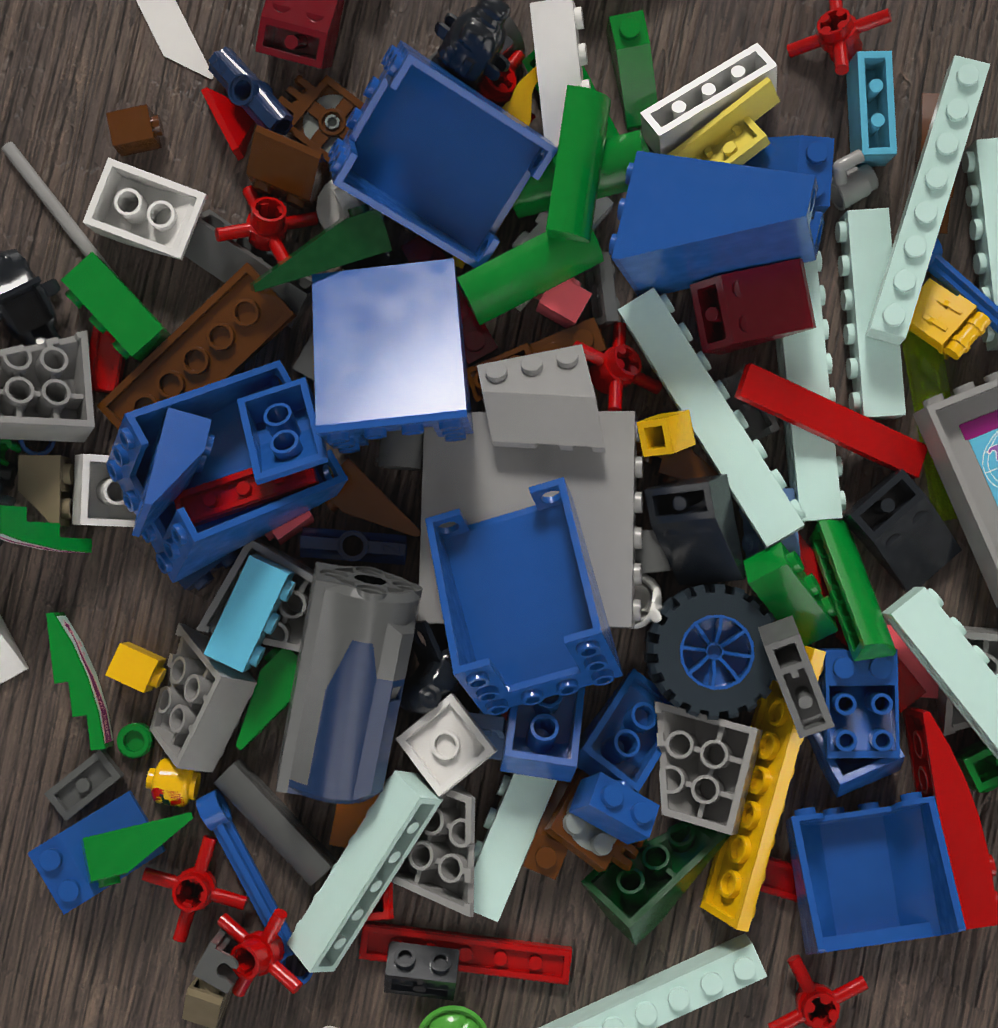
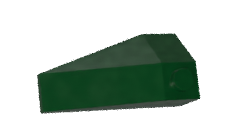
[250,204,392,292]
[581,821,731,946]

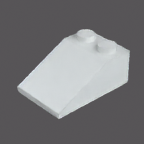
[83,157,208,260]
[72,454,136,527]

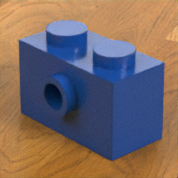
[569,772,660,845]

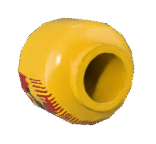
[146,758,201,807]

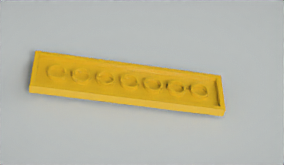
[700,646,826,932]

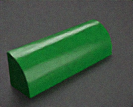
[546,85,611,243]
[513,130,649,218]
[457,229,604,326]
[809,519,896,662]

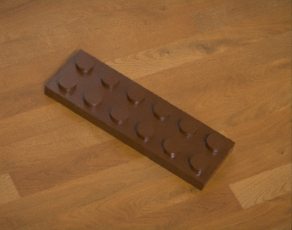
[97,262,297,430]

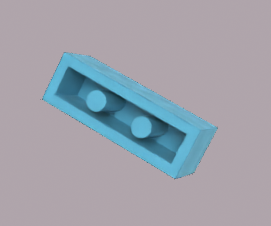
[846,51,897,167]
[203,554,296,673]

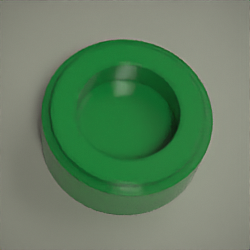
[117,722,154,759]

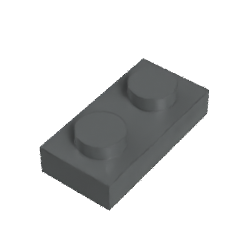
[584,252,620,328]
[44,749,124,821]

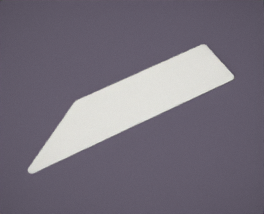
[136,0,214,79]

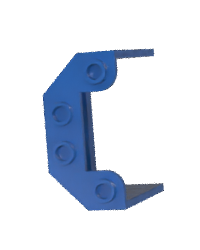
[785,792,966,955]

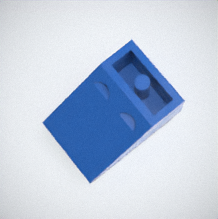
[817,648,900,758]

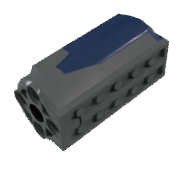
[276,562,423,804]

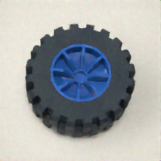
[643,584,777,720]

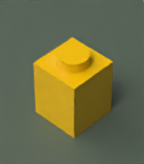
[636,410,696,457]
[105,642,167,693]

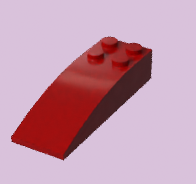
[903,706,998,930]

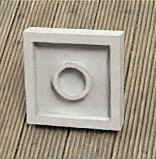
[396,693,497,797]

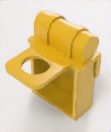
[909,278,991,360]

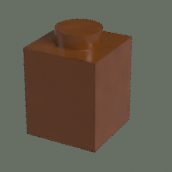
[106,104,164,157]

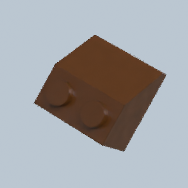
[246,125,330,210]

